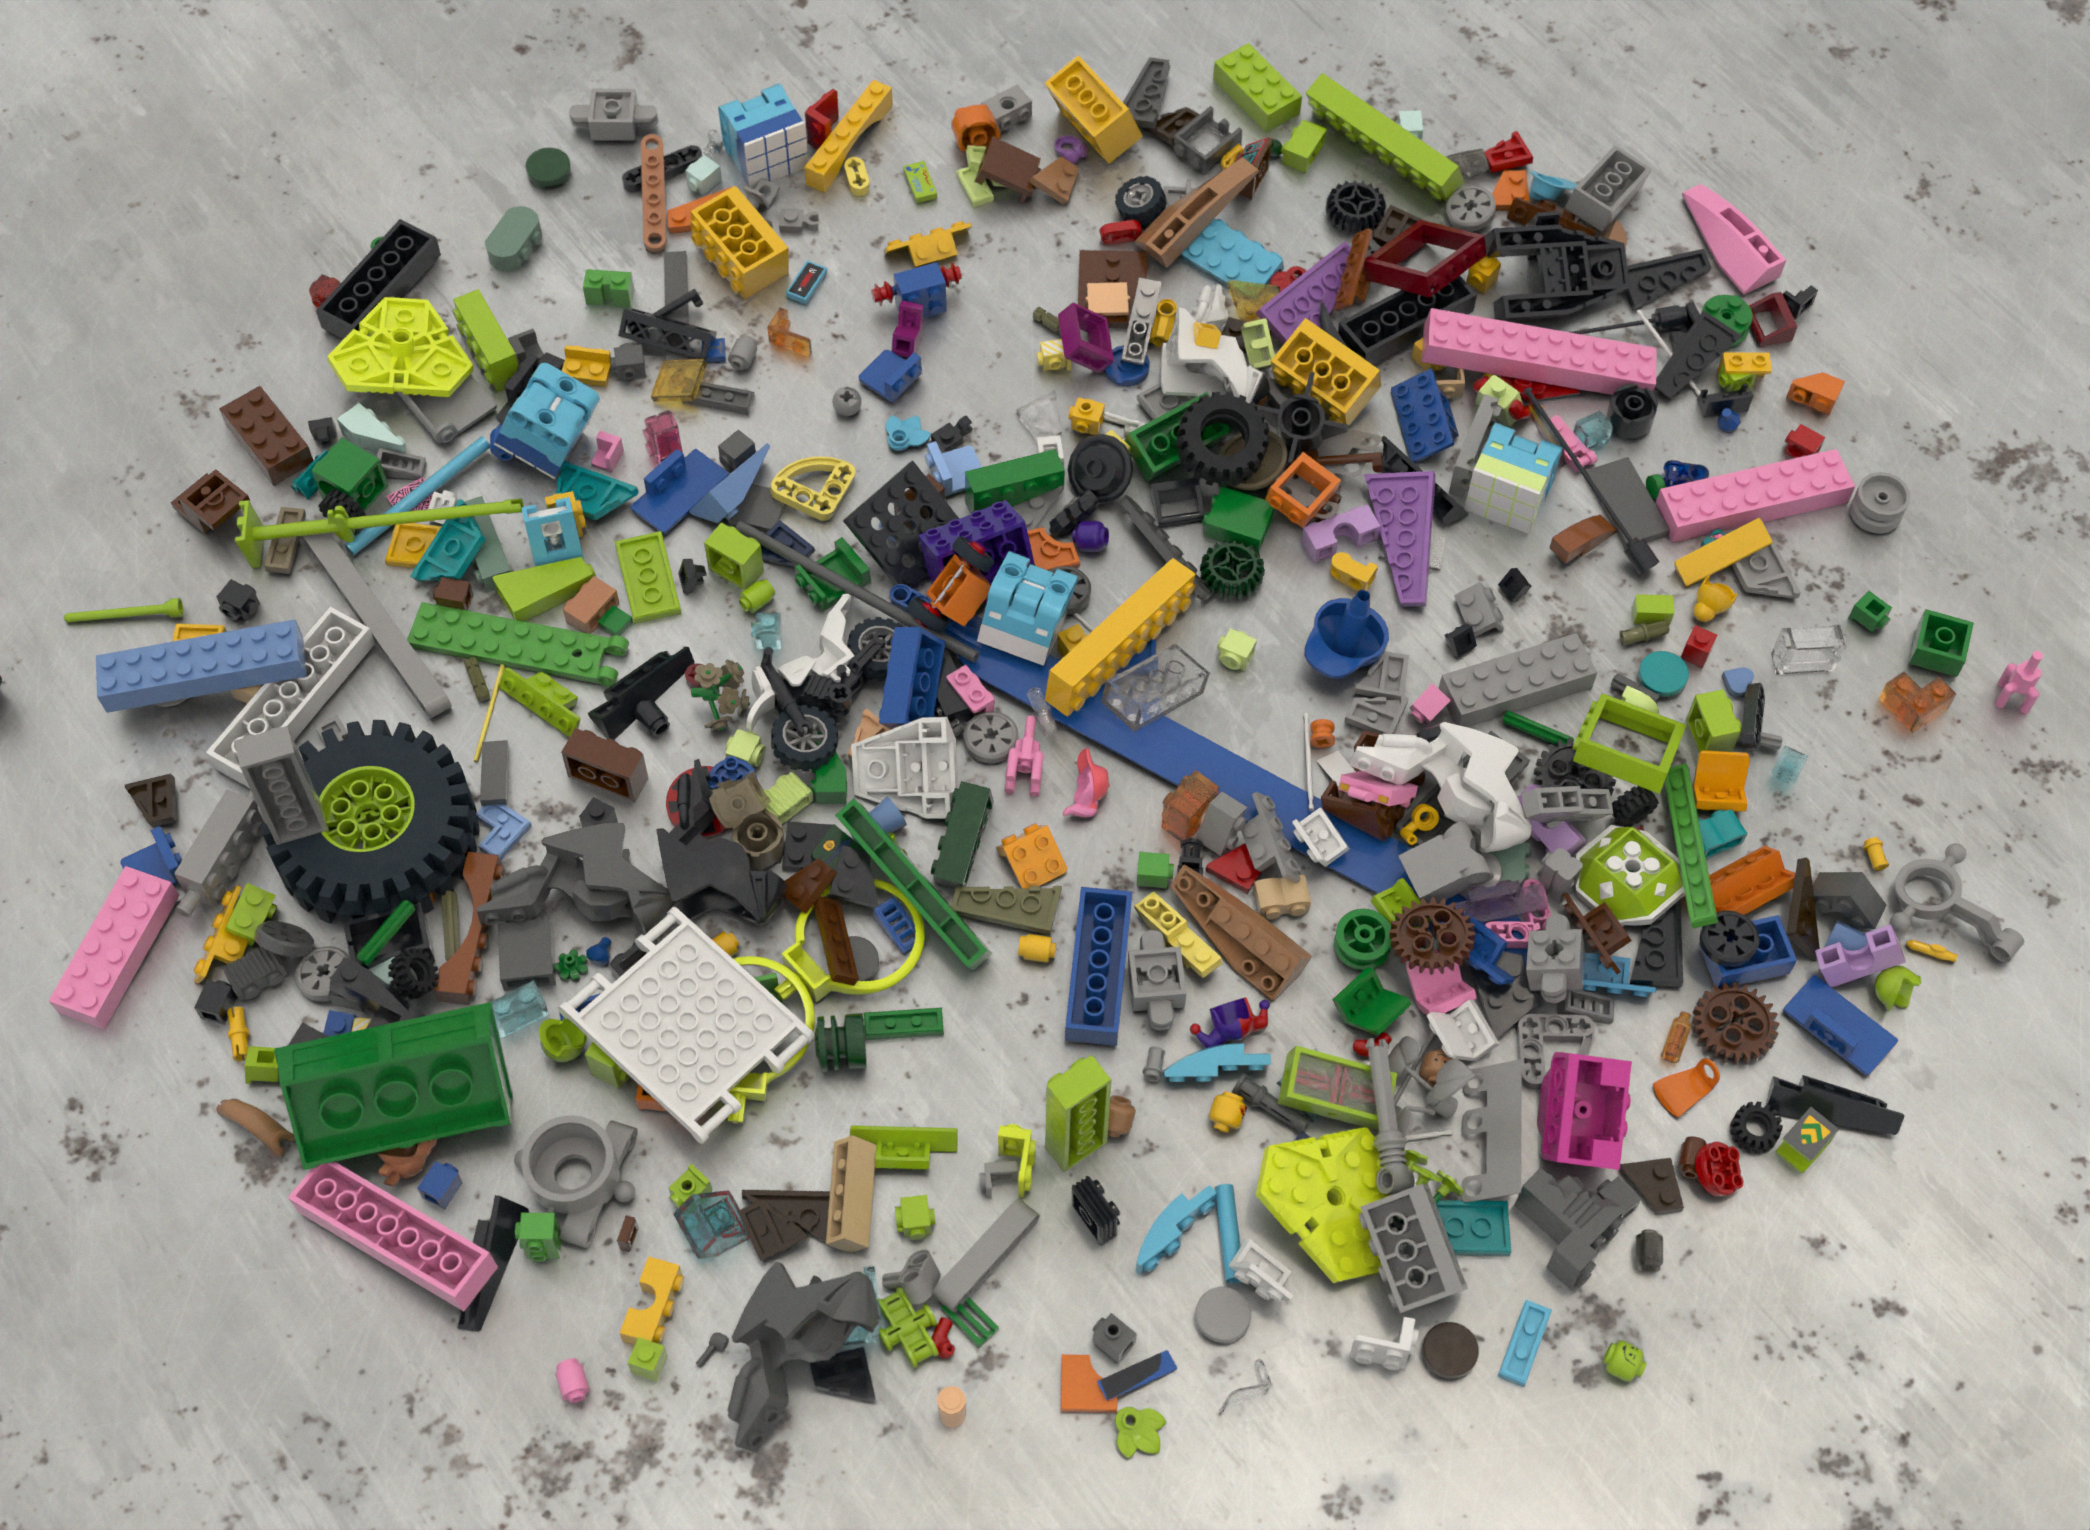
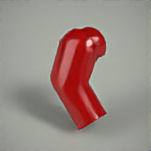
[1352,1032,1392,1057]
[931,1317,955,1359]

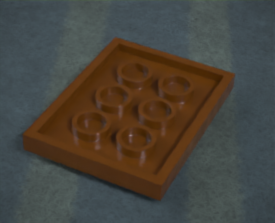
[1078,250,1147,328]

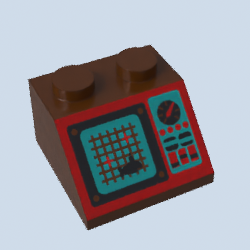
[1235,137,1272,199]

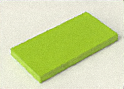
[614,531,682,624]

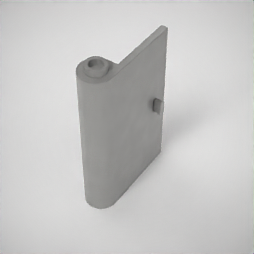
[397,374,498,443]

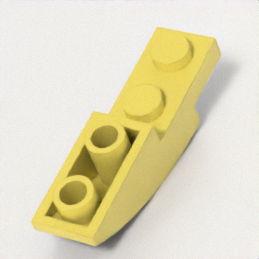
[1134,891,1223,978]

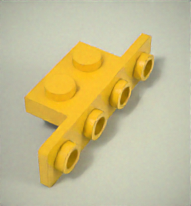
[883,221,972,268]
[193,885,248,984]

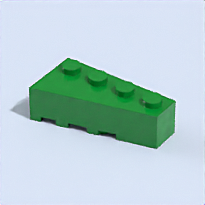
[965,449,1065,514]

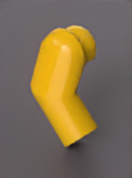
[1221,144,1244,170]

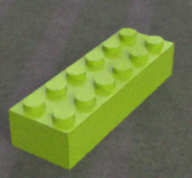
[1045,1054,1112,1172]

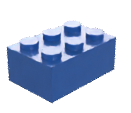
[1699,915,1797,989]

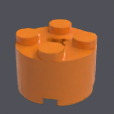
[951,104,1001,153]

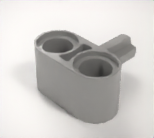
[882,1249,941,1305]

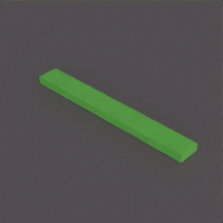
[1664,763,1718,929]

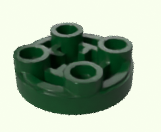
[526,147,571,189]

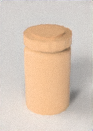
[937,1386,966,1428]

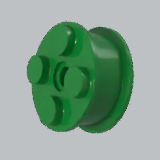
[1701,295,1753,348]
[1334,909,1391,971]

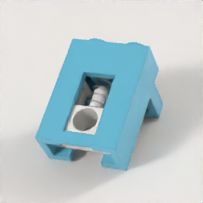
[521,497,584,567]

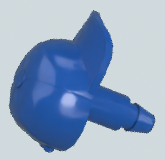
[1304,590,1389,679]

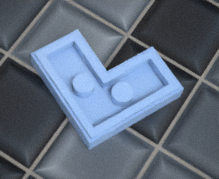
[476,804,532,861]

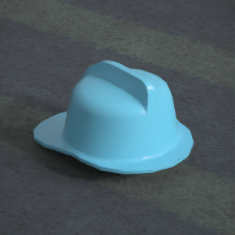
[1529,170,1578,201]

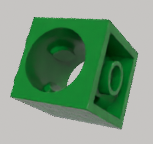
[311,438,388,512]

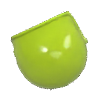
[1874,965,1922,1012]
[539,1017,587,1062]

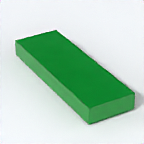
[864,1007,944,1040]

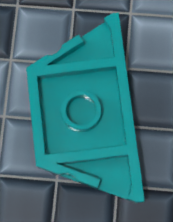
[555,462,639,520]
[410,499,486,581]

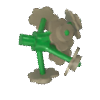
[691,659,750,731]

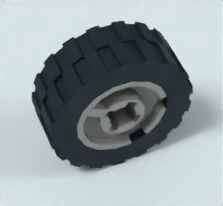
[1115,176,1167,225]

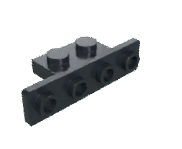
[496,352,564,423]

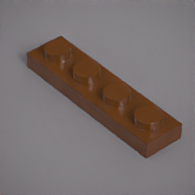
[813,896,859,986]

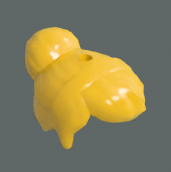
[1693,576,1738,622]

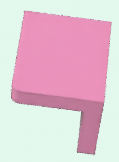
[591,431,624,473]

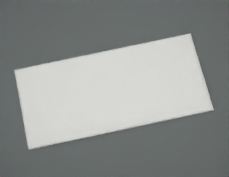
[1317,751,1356,787]

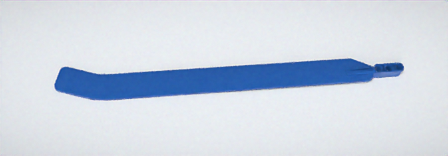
[890,584,1528,966]

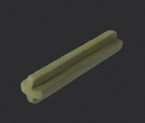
[441,890,460,961]

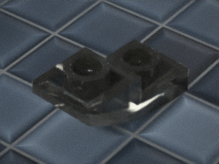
[1446,149,1489,177]

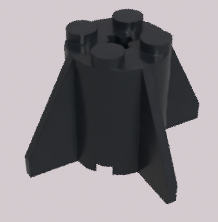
[1256,372,1348,464]

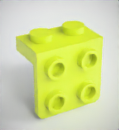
[998,1124,1036,1198]

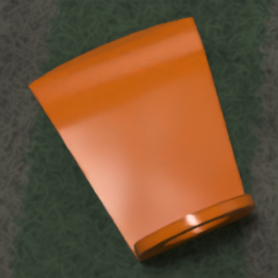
[1653,1058,1720,1117]

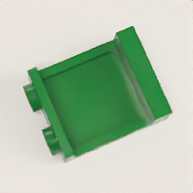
[794,537,871,611]

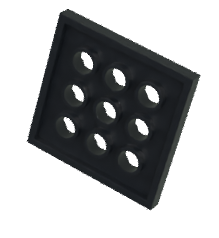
[842,461,960,589]

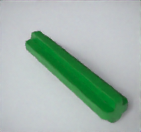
[1502,711,1574,745]
[356,900,415,966]

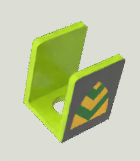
[1776,1107,1839,1173]

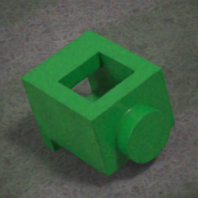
[1848,591,1892,632]

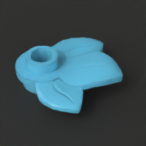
[885,415,931,451]

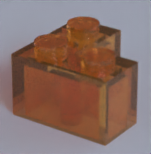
[1879,671,1956,733]
[1161,770,1219,842]

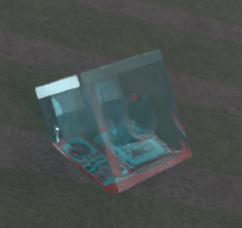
[673,1190,750,1259]

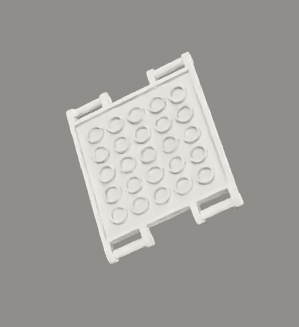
[558,907,815,1144]

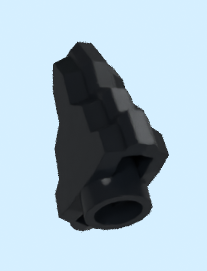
[1049,489,1100,537]

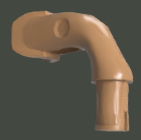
[216,1098,295,1157]

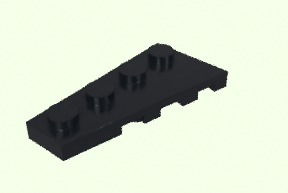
[1625,249,1712,310]

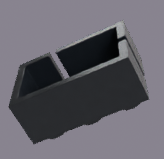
[343,902,435,970]

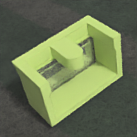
[1241,318,1275,371]

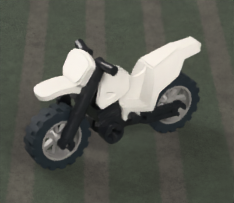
[746,594,903,772]

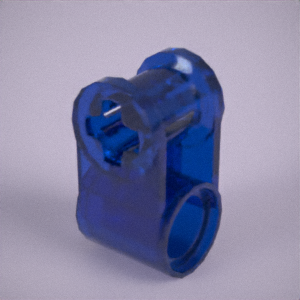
[1663,460,1709,487]

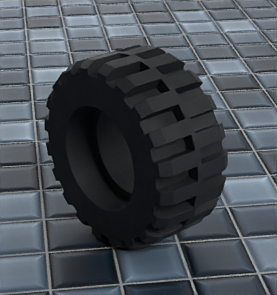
[1176,391,1270,487]

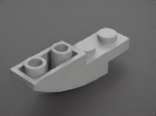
[1121,277,1162,365]

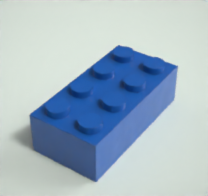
[879,627,945,729]

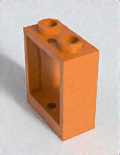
[1265,452,1341,528]

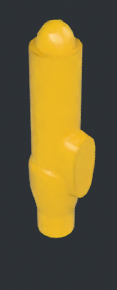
[1906,939,1958,962]

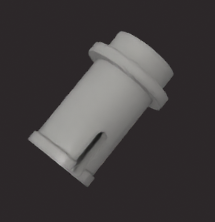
[1142,1046,1166,1082]

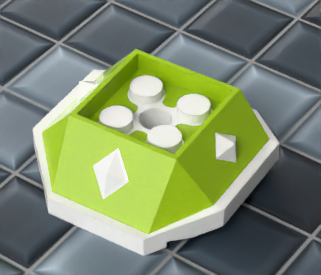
[1575,825,1685,927]

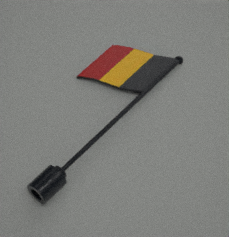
[1524,388,1660,575]

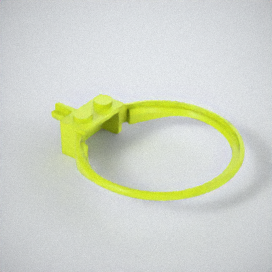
[774,879,925,1003]
[727,956,815,1124]

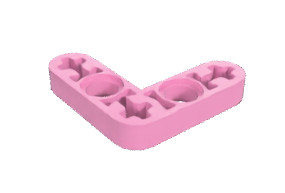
[1485,879,1551,948]

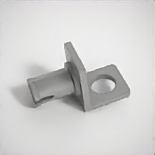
[743,178,780,210]

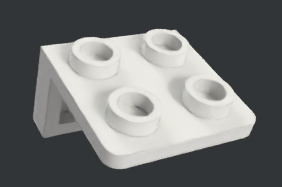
[1427,999,1500,1061]
[1229,1239,1293,1302]
[1350,1317,1419,1370]

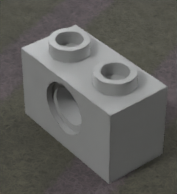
[981,84,1032,132]

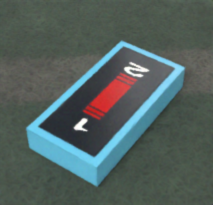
[786,260,827,305]

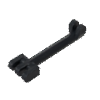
[627,288,703,337]

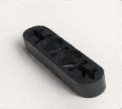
[622,145,702,193]
[1741,682,1765,751]

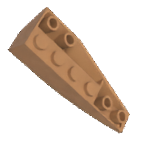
[1170,865,1312,1001]

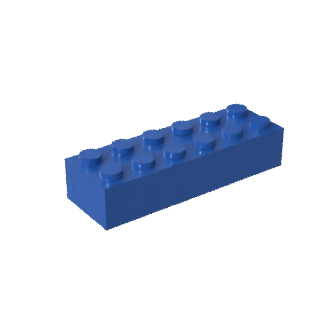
[1065,887,1132,1046]

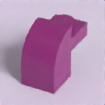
[891,301,925,357]

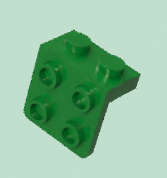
[1332,967,1411,1035]

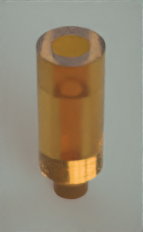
[1661,1011,1692,1063]

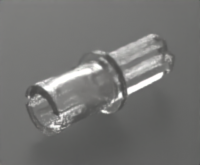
[1026,687,1059,736]

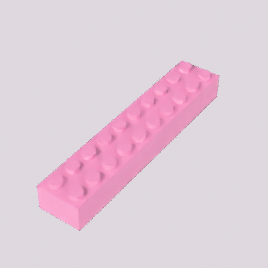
[1422,308,1656,395]

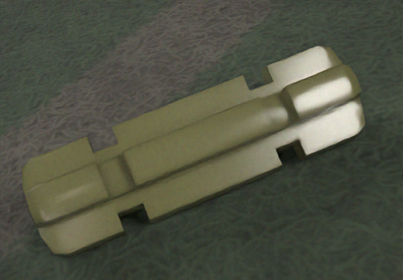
[1033,307,1061,335]
[464,657,490,702]

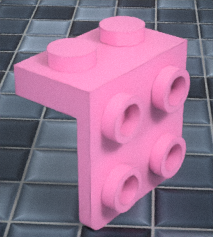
[1406,949,1477,1015]

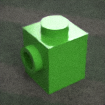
[1136,852,1174,888]

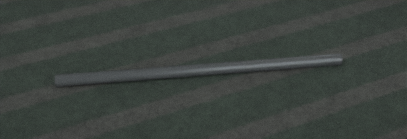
[735,521,979,663]

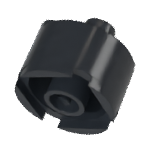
[1606,384,1658,440]

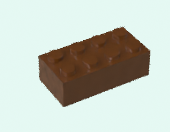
[219,386,313,486]

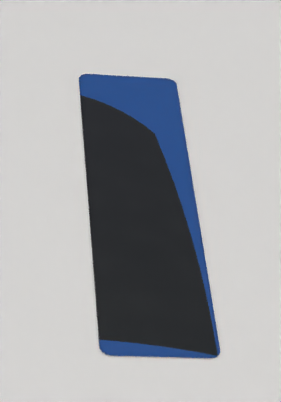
[1097,1350,1177,1400]

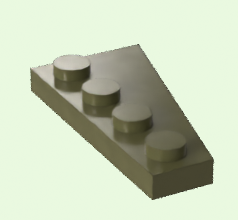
[951,886,1062,935]

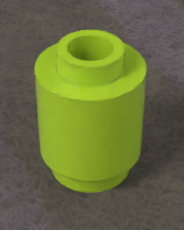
[738,579,776,613]

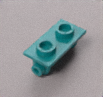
[291,450,328,499]

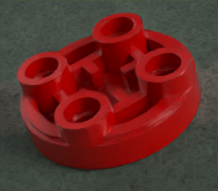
[1695,1142,1744,1197]

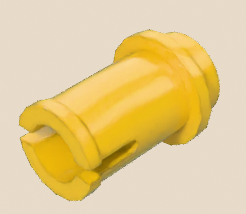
[1863,837,1889,871]

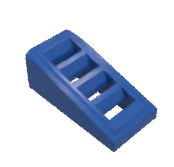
[873,897,925,955]

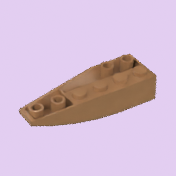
[1135,157,1259,268]

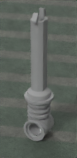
[1365,1038,1415,1194]

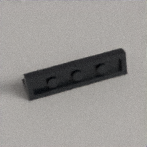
[618,308,717,360]

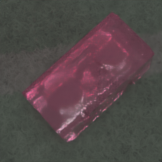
[642,410,683,463]

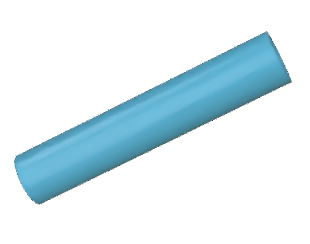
[1215,1184,1241,1284]

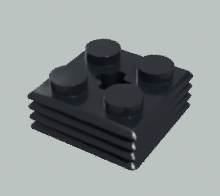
[1071,1176,1120,1245]

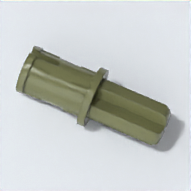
[1619,620,1670,646]

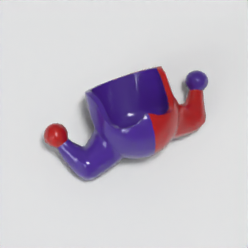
[1190,997,1270,1048]

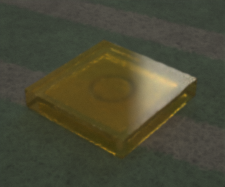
[650,359,707,402]

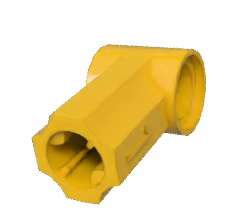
[1150,299,1177,348]

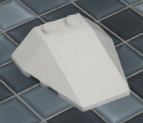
[851,717,959,819]

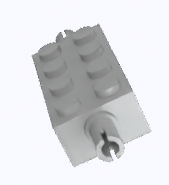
[174,789,265,918]

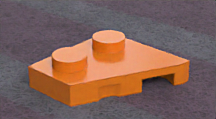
[1492,170,1530,211]

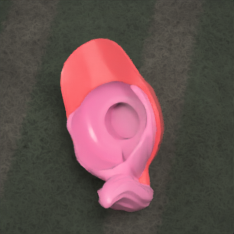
[1063,748,1110,818]

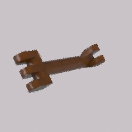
[1302,450,1383,473]

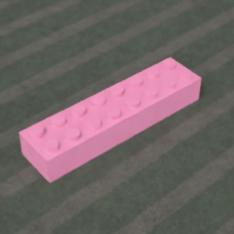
[1655,449,1855,543]
[288,1162,498,1312]

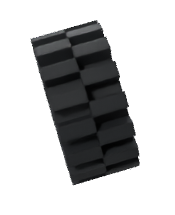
[318,489,366,530]
[1612,786,1659,827]
[388,948,439,999]
[1730,1101,1783,1154]

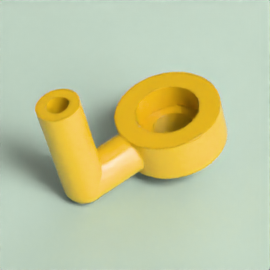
[1400,804,1439,845]

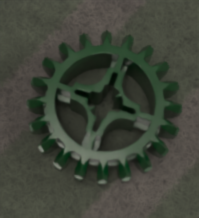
[1200,539,1265,601]

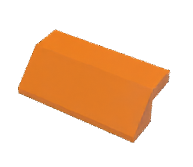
[1709,846,1795,915]

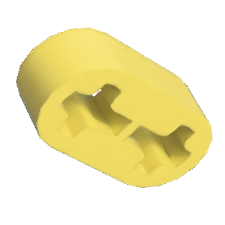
[844,157,870,196]

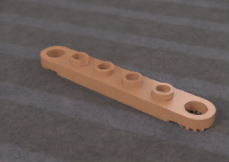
[641,134,667,253]

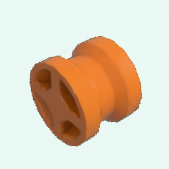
[1310,719,1335,749]

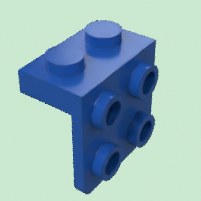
[859,350,922,403]
[120,826,183,886]

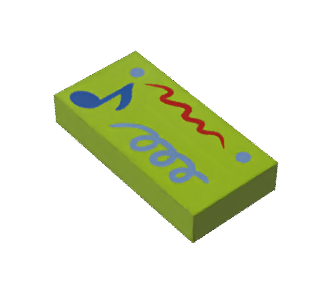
[903,161,938,204]

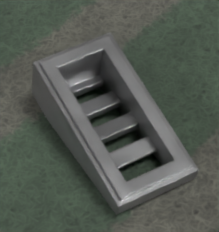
[377,448,426,479]
[1557,990,1614,1023]

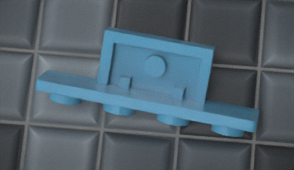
[1582,953,1656,997]

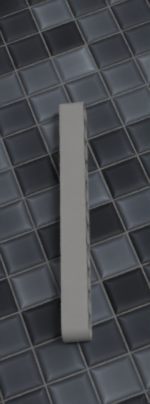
[300,533,452,719]

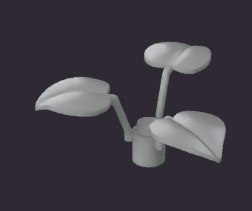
[1388,1036,1476,1137]

